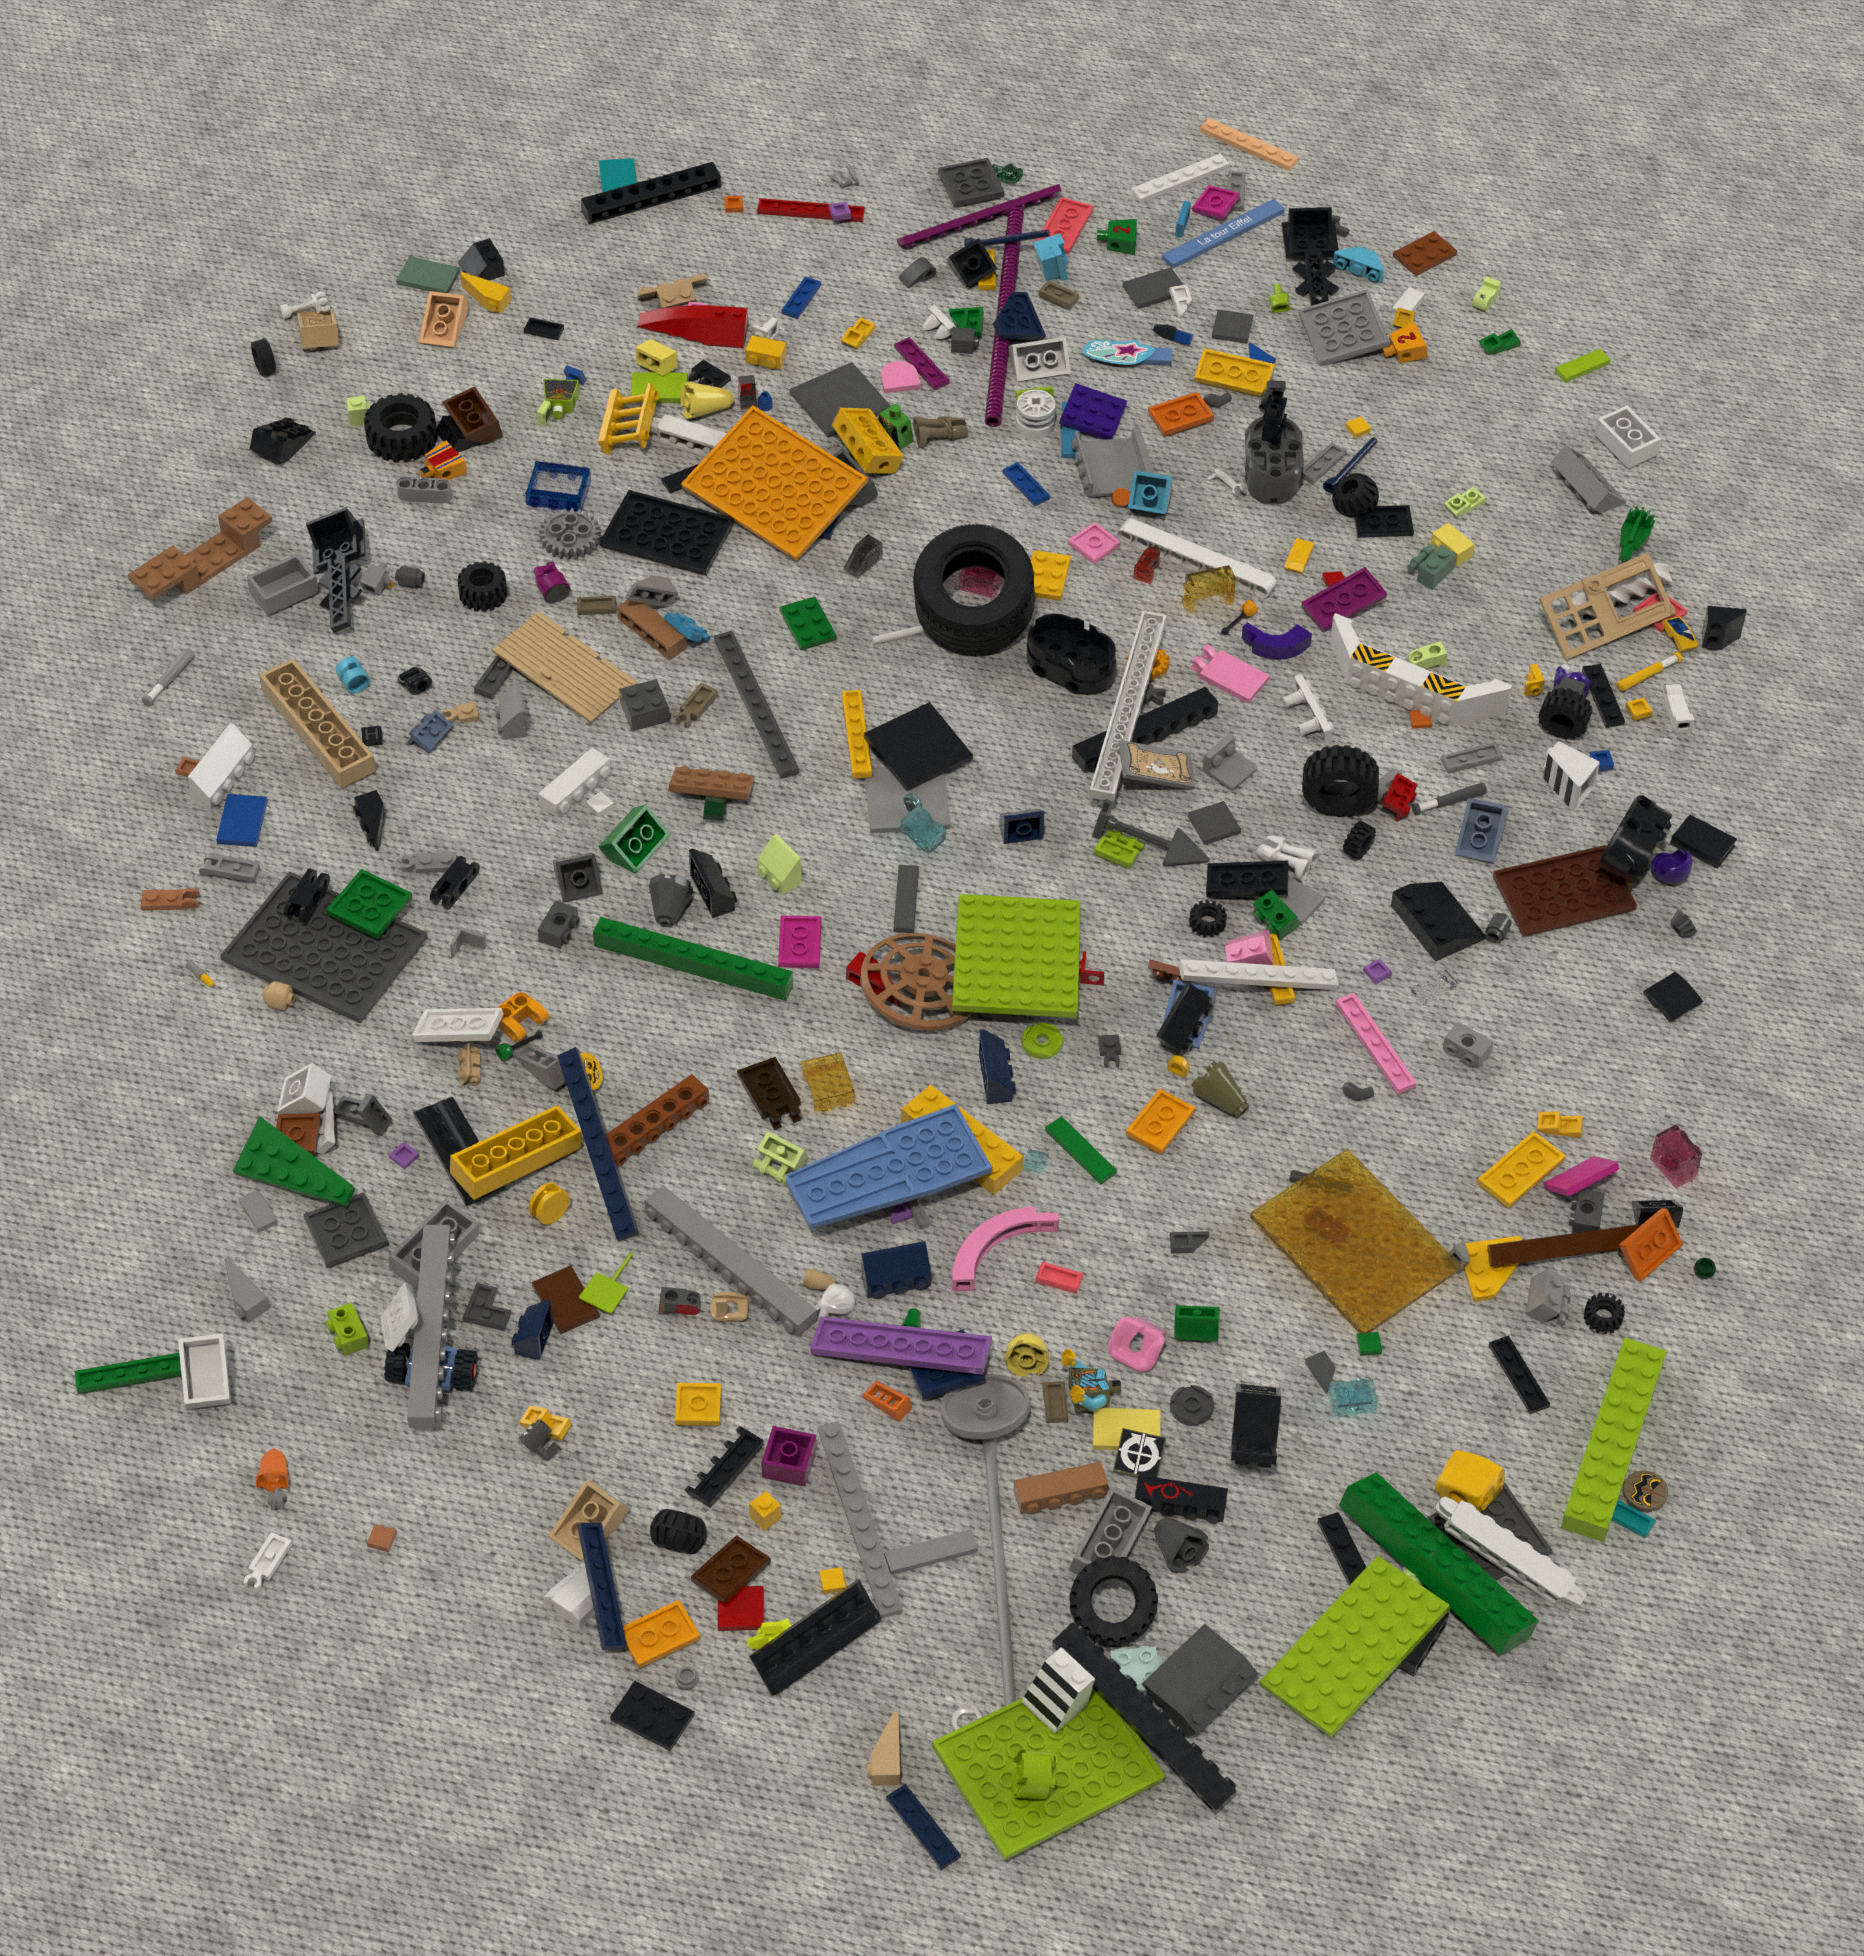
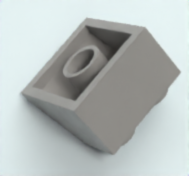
[495,682,526,739]

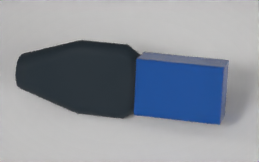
[1153,324,1194,345]

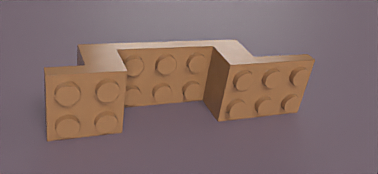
[127,497,273,600]

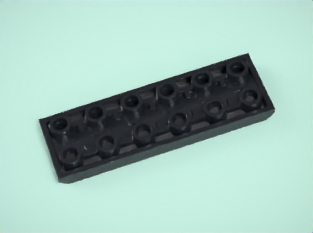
[413,1096,505,1206]
[749,1579,882,1696]

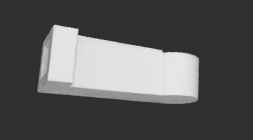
[1663,684,1694,733]

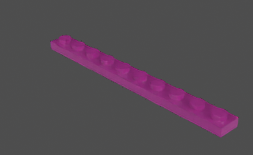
[896,184,1062,248]

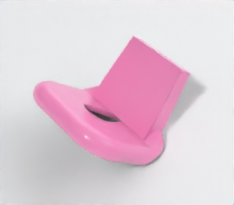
[1108,1317,1167,1372]

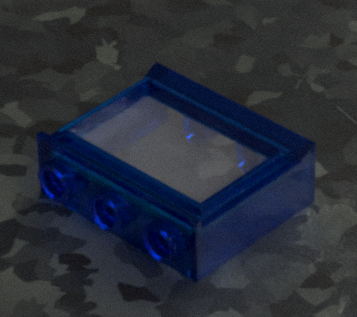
[525,461,591,512]

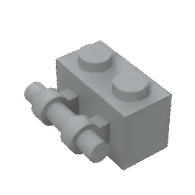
[1526,1268,1571,1325]

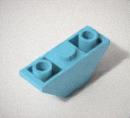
[1333,246,1385,284]

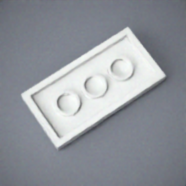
[412,1008,504,1042]
[380,1282,418,1352]

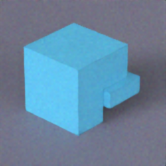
[1033,233,1069,281]

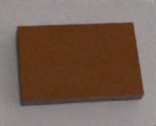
[532,1265,600,1335]
[691,1535,771,1604]

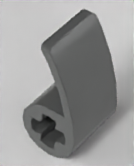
[899,257,936,288]

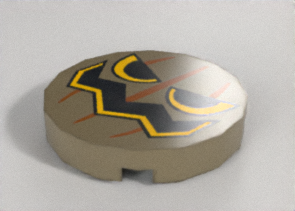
[1622,1470,1668,1513]

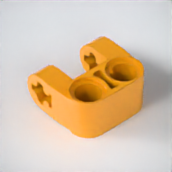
[498,992,549,1043]

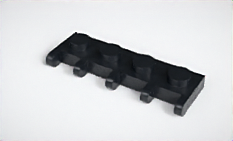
[685,1426,764,1508]

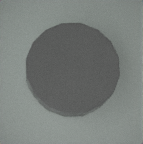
[1170,1385,1214,1426]

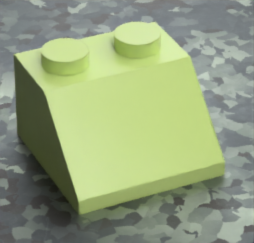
[757,834,802,895]

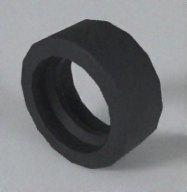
[251,338,276,376]

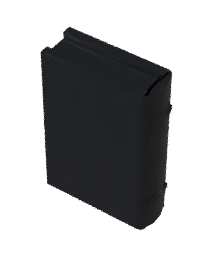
[1670,814,1737,869]

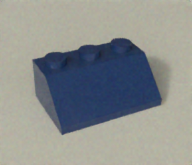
[979,1029,1016,1104]
[861,1241,931,1298]

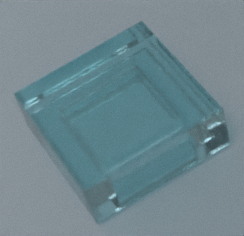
[1023,1149,1049,1174]

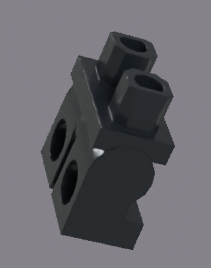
[1262,390,1288,444]

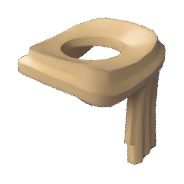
[711,1292,748,1322]

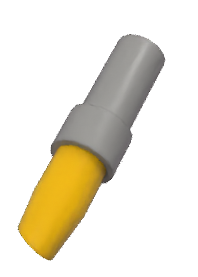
[186,960,214,988]

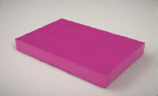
[778,915,821,968]
[1543,1156,1620,1196]

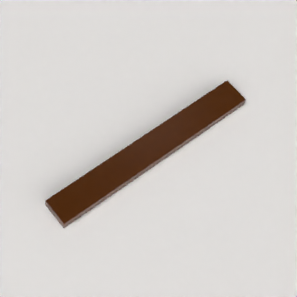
[1487,1223,1643,1267]

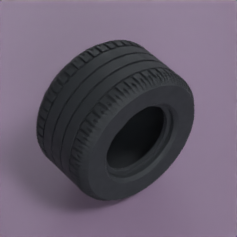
[913,524,1035,656]

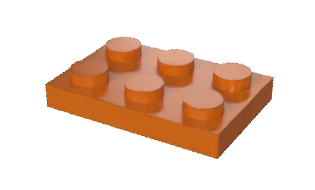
[1148,392,1214,437]
[1619,1208,1683,1281]

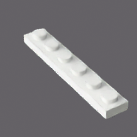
[1131,154,1230,203]

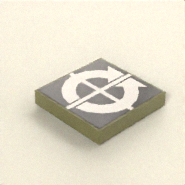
[1113,1428,1166,1478]

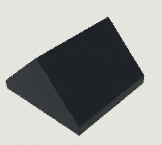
[1632,1200,1683,1228]

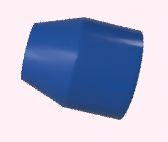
[758,391,773,411]

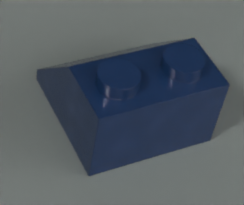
[999,809,1044,844]
[511,1300,553,1360]

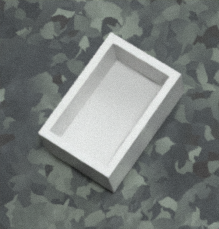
[178,1333,231,1410]

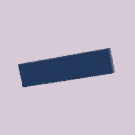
[886,1784,961,1870]

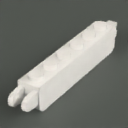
[650,414,727,457]
[1434,1496,1587,1608]

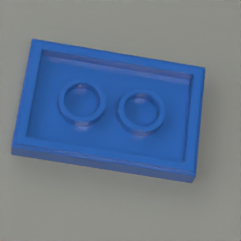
[216,794,268,847]

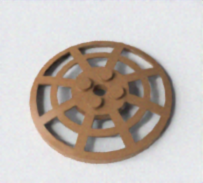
[860,933,974,1031]

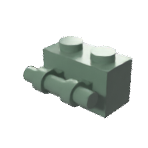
[1407,544,1456,590]

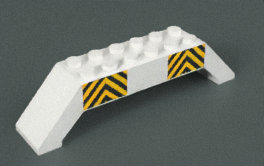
[1330,613,1512,727]

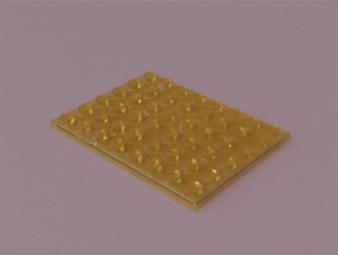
[1250,1148,1461,1335]

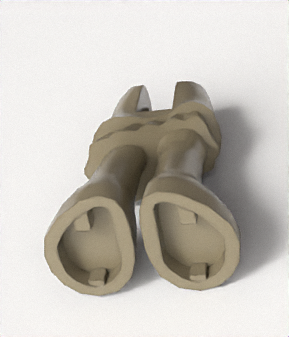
[913,416,968,448]

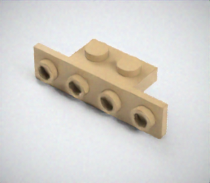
[637,274,708,309]

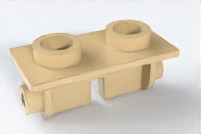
[458,1041,480,1087]

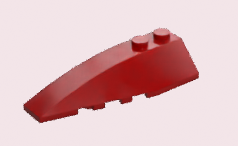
[638,305,748,349]

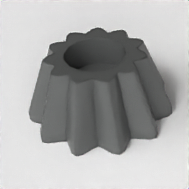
[1670,910,1697,937]

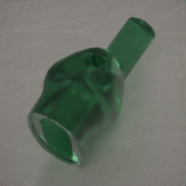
[992,163,1023,183]

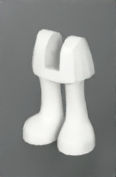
[1256,836,1320,882]

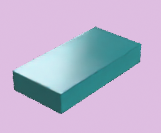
[1612,1500,1656,1538]

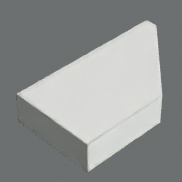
[1169,284,1192,318]

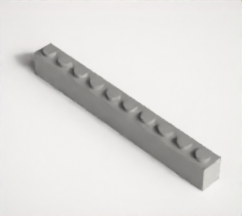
[645,1185,817,1337]
[407,1225,455,1428]

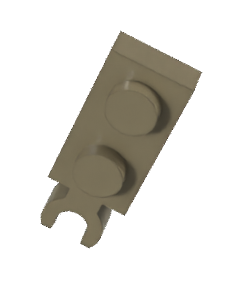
[675,683,718,728]

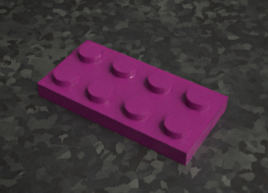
[1302,567,1387,633]

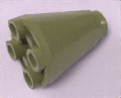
[1191,1061,1249,1118]

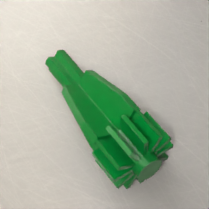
[1618,506,1655,563]

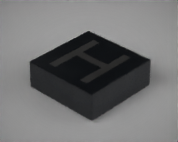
[361,726,383,746]

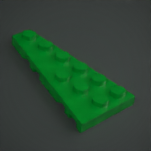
[233,1116,356,1208]

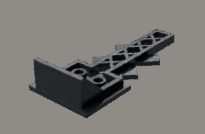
[1281,207,1339,306]
[306,507,366,633]

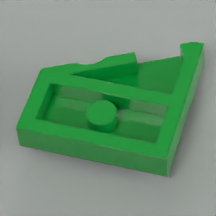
[948,307,984,337]

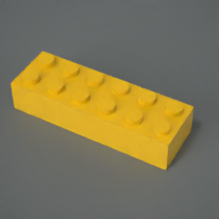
[901,1084,1023,1195]
[450,1105,582,1200]

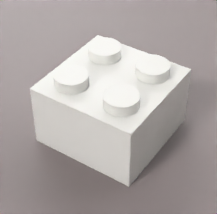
[277,1063,331,1114]

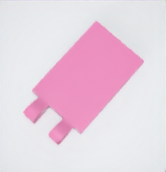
[1191,644,1270,704]

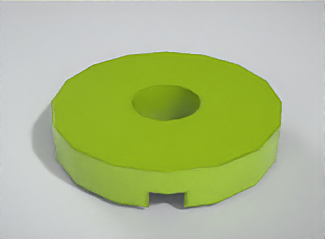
[1021,1022,1063,1059]

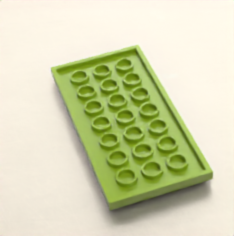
[1259,1556,1450,1738]

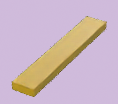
[842,690,872,779]

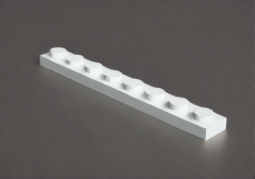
[1178,959,1339,990]

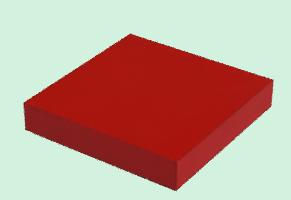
[718,1586,764,1631]

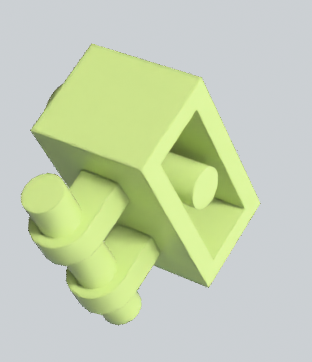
[752,1131,808,1183]

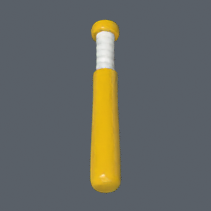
[1616,652,1683,692]

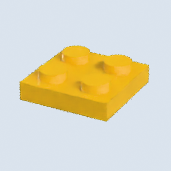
[675,1383,721,1426]

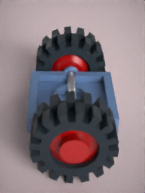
[384,1343,478,1391]

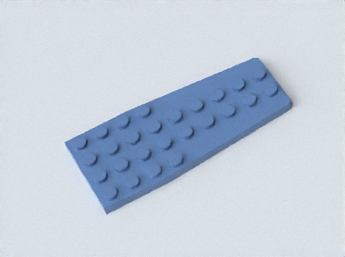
[786,1104,992,1229]

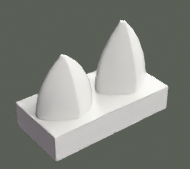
[922,304,955,339]

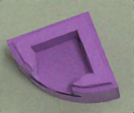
[891,1202,912,1225]

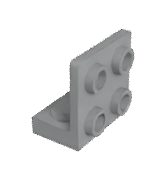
[1202,733,1258,790]

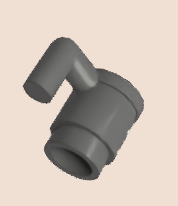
[519,1419,560,1461]

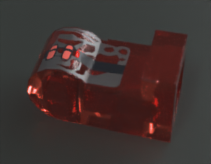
[1133,547,1160,584]

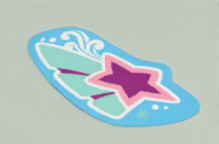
[1083,340,1155,365]

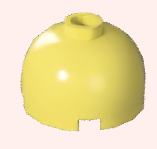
[1005,1333,1049,1377]

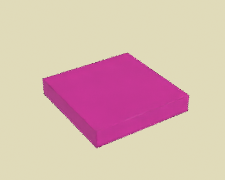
[1192,185,1240,220]

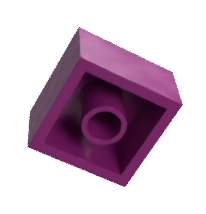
[761,1426,817,1486]

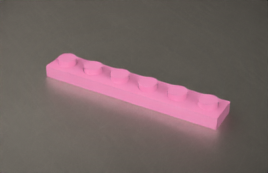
[1335,993,1417,1095]

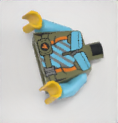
[1061,1349,1121,1413]

